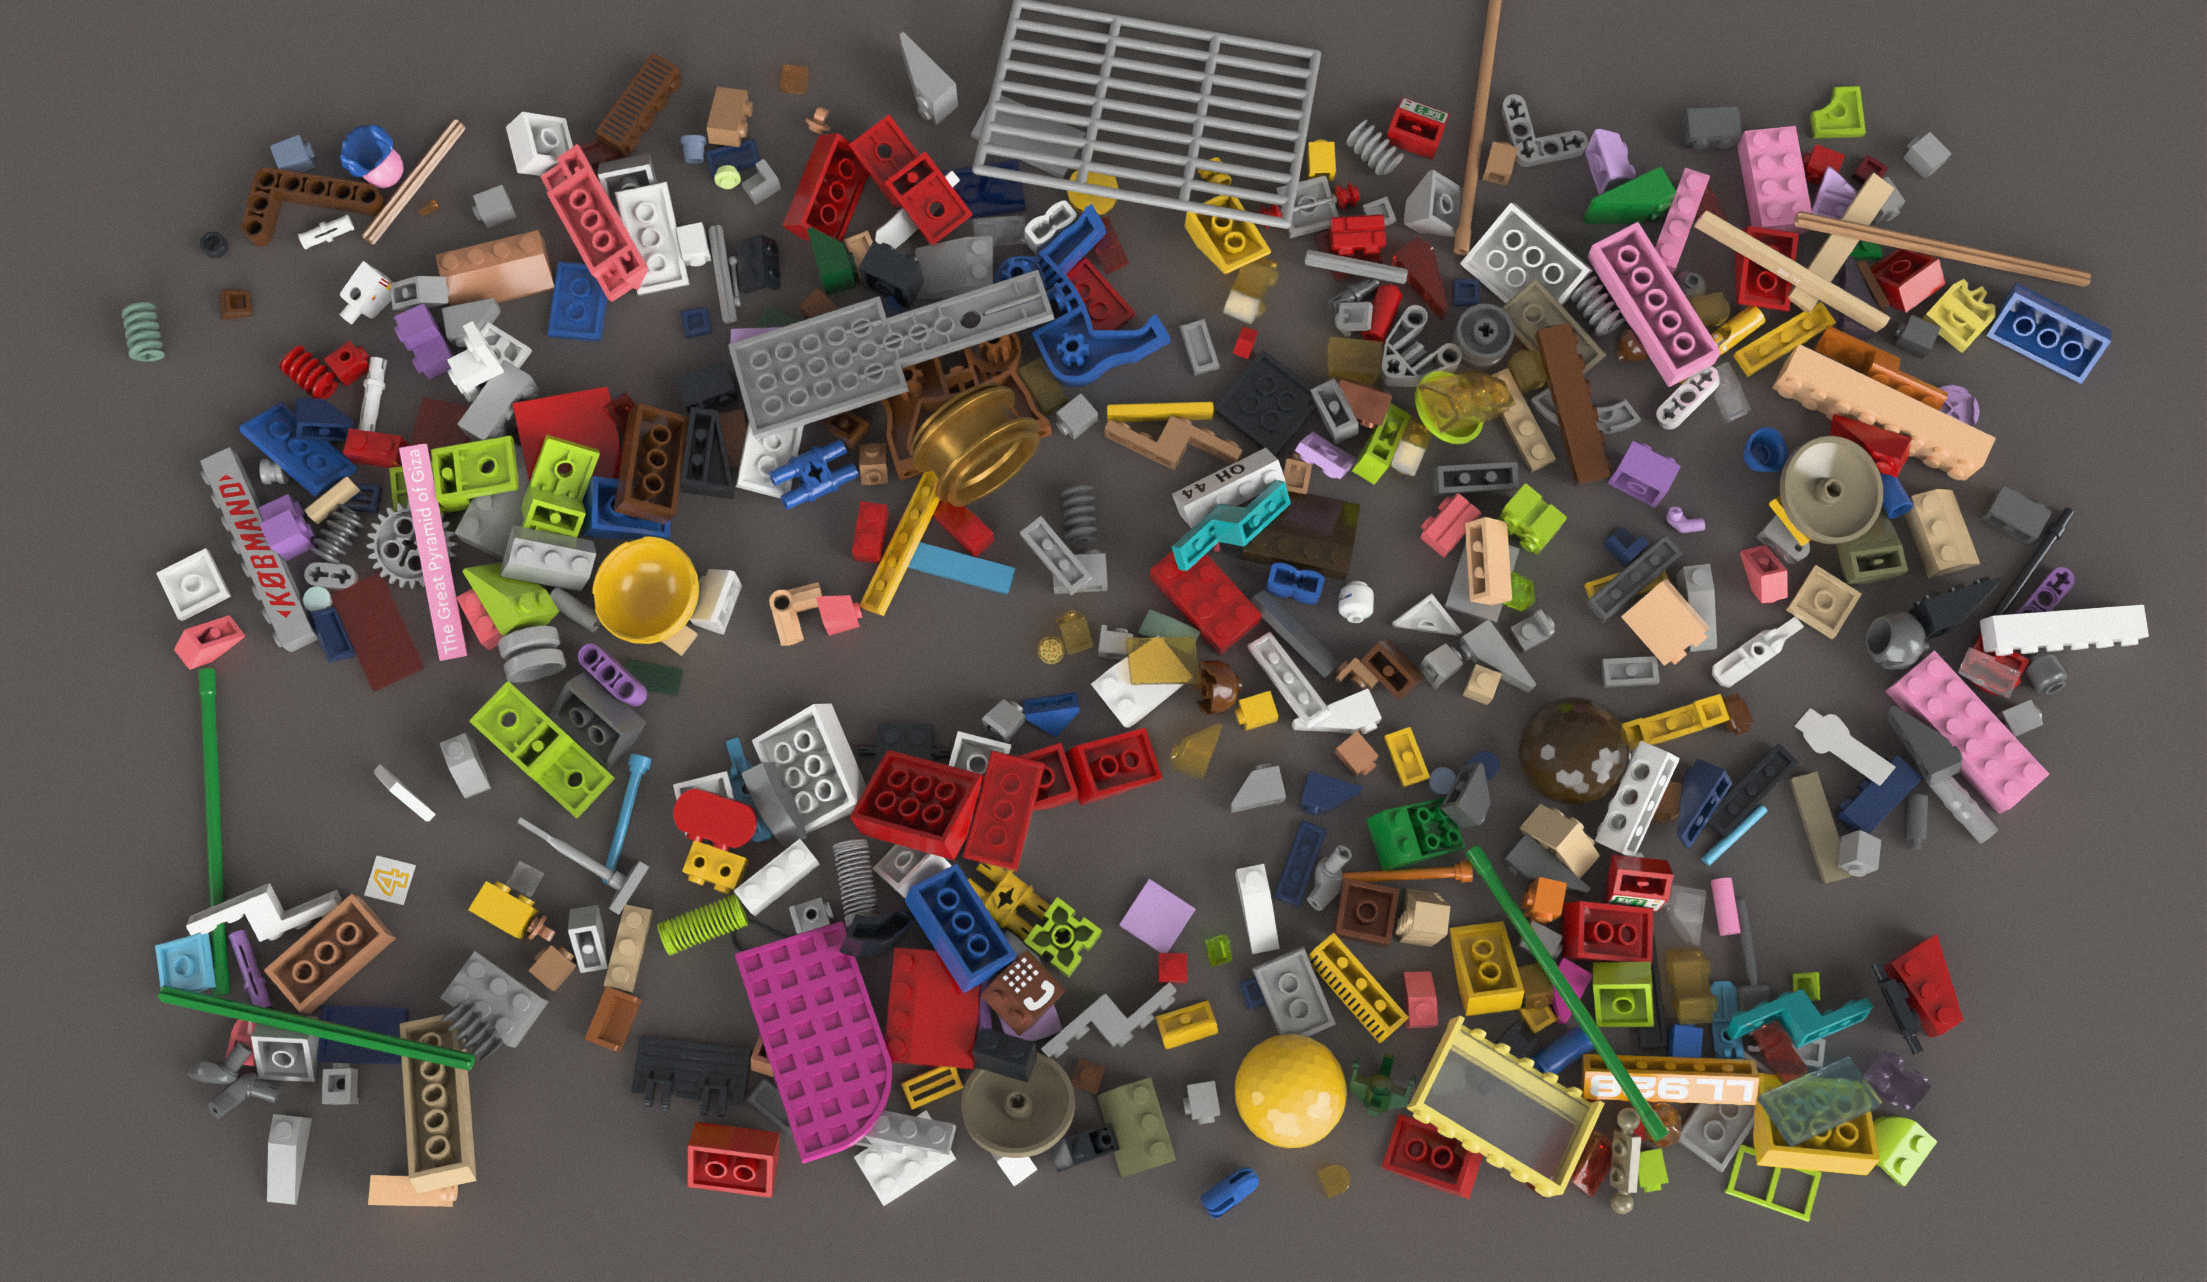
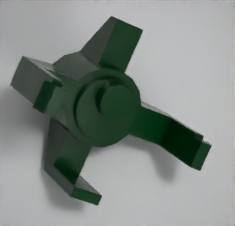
[1349,1054,1417,1117]

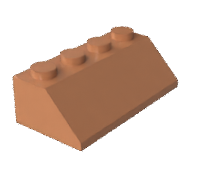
[436,230,555,306]

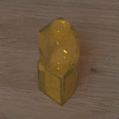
[1223,256,1280,324]
[1666,948,1718,1024]

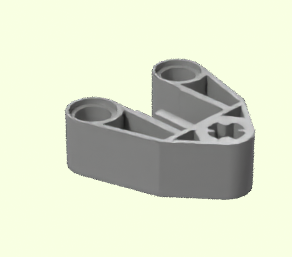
[1379,305,1462,387]

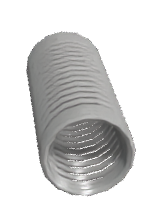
[833,839,880,927]

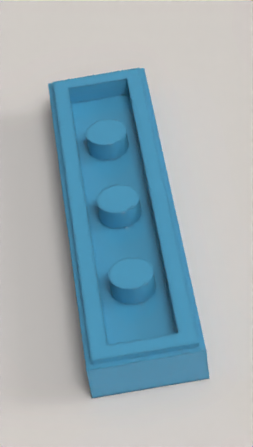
[907,542,1016,595]

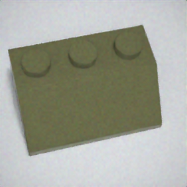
[1097,1077,1176,1178]

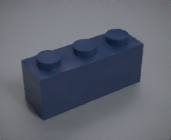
[1836,755,1922,834]

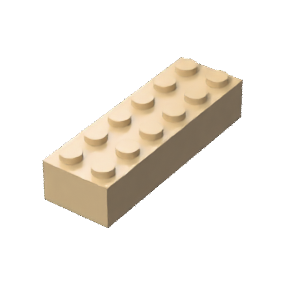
[400,1014,477,1193]

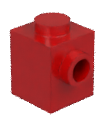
[1802,144,1845,185]
[324,340,370,387]

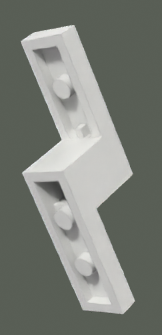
[447,321,504,402]
[186,883,342,942]

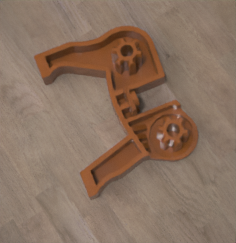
[880,332,1052,481]

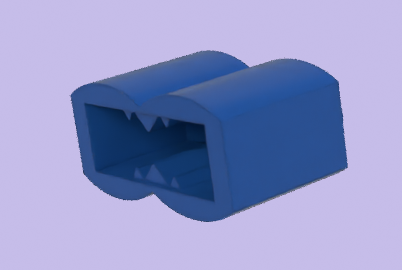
[1266,563,1325,605]

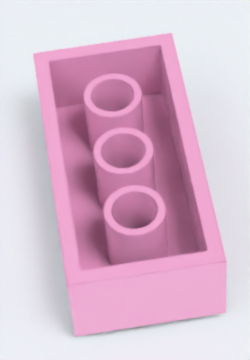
[1737,126,1812,234]

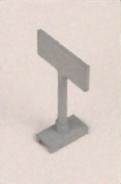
[517,817,649,914]

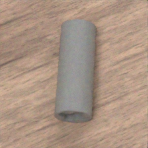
[550,587,601,632]

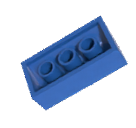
[1986,282,2111,384]

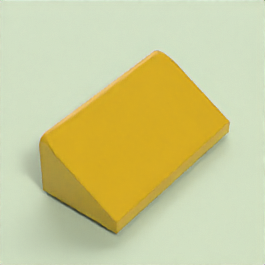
[1155,1000,1218,1049]

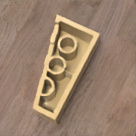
[1395,888,1450,947]

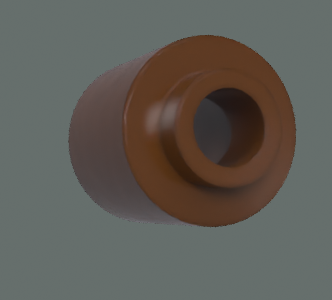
[1723,693,1754,736]

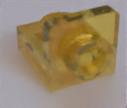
[1056,610,1094,655]

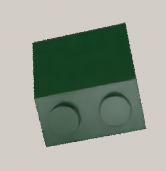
[807,227,859,295]

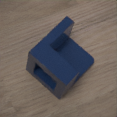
[1602,527,1649,567]

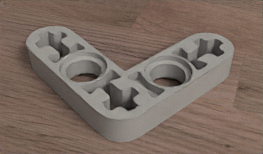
[1501,94,1588,167]

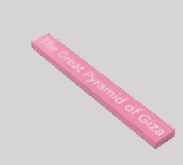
[399,443,468,661]

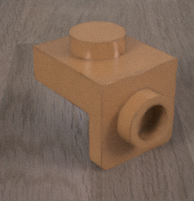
[859,443,888,485]

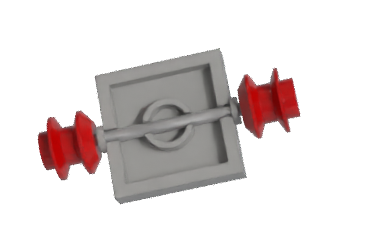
[1256,175,1360,238]

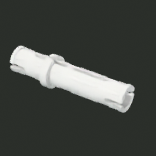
[358,357,388,432]

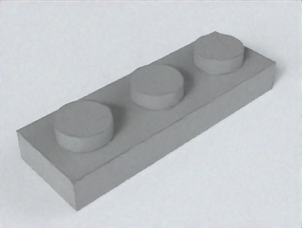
[1020,516,1092,595]

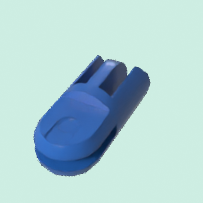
[1200,1167,1259,1219]

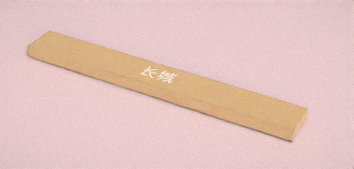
[1694,211,1890,332]

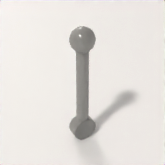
[728,256,741,307]

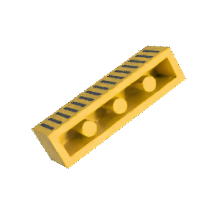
[1308,933,1409,1044]

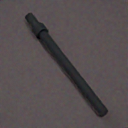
[1979,507,2075,634]

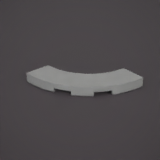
[1529,387,1641,435]

